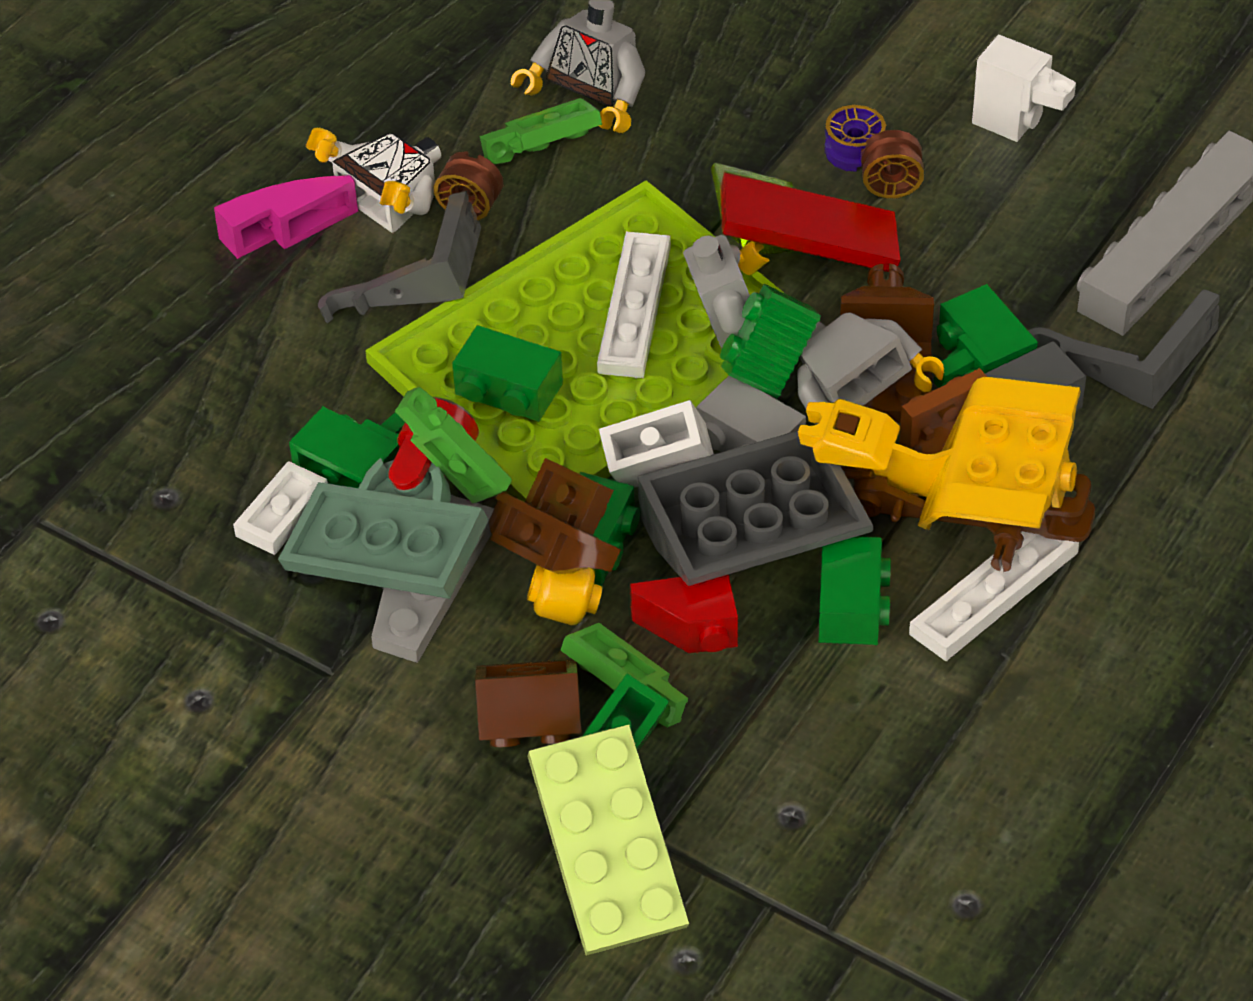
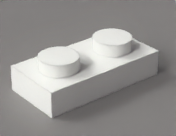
[233,461,328,555]

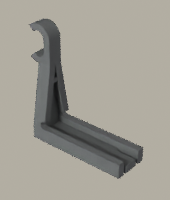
[318,191,481,323]
[1028,289,1220,409]

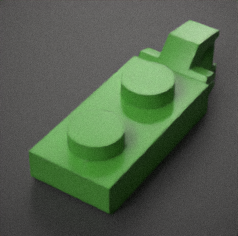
[480,98,602,164]
[395,387,512,503]
[561,623,688,728]

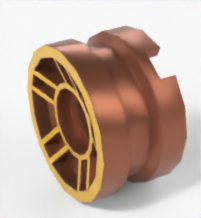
[861,130,924,198]
[433,151,503,220]

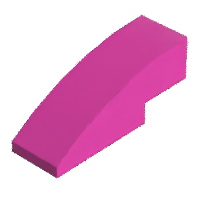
[214,175,358,259]

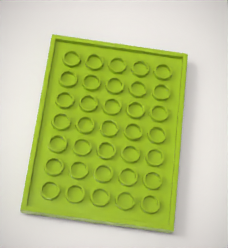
[365,180,820,501]

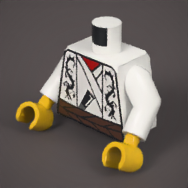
[306,128,441,233]

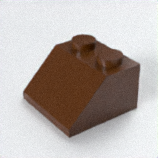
[475,659,581,747]

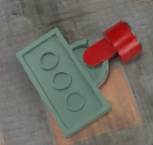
[278,397,489,599]

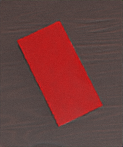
[720,173,900,272]

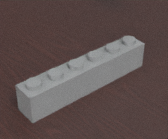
[1077,130,1253,336]

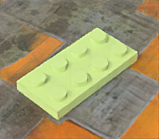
[528,724,689,956]

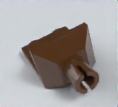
[840,264,934,423]

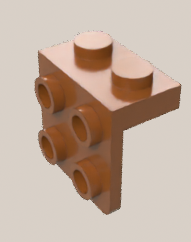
[899,368,988,454]

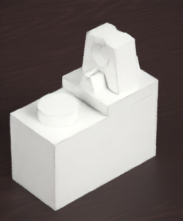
[972,34,1076,142]
[599,400,714,487]

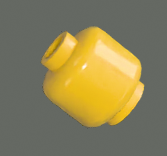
[527,565,603,625]

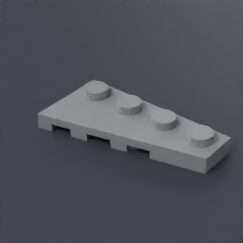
[371,495,494,663]

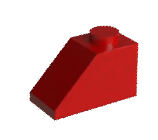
[630,575,738,654]

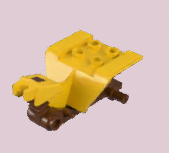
[798,377,1095,572]

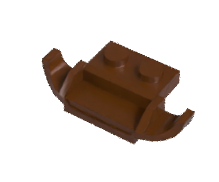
[488,458,621,574]

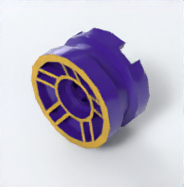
[824,105,886,172]

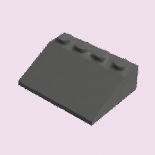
[637,430,873,586]

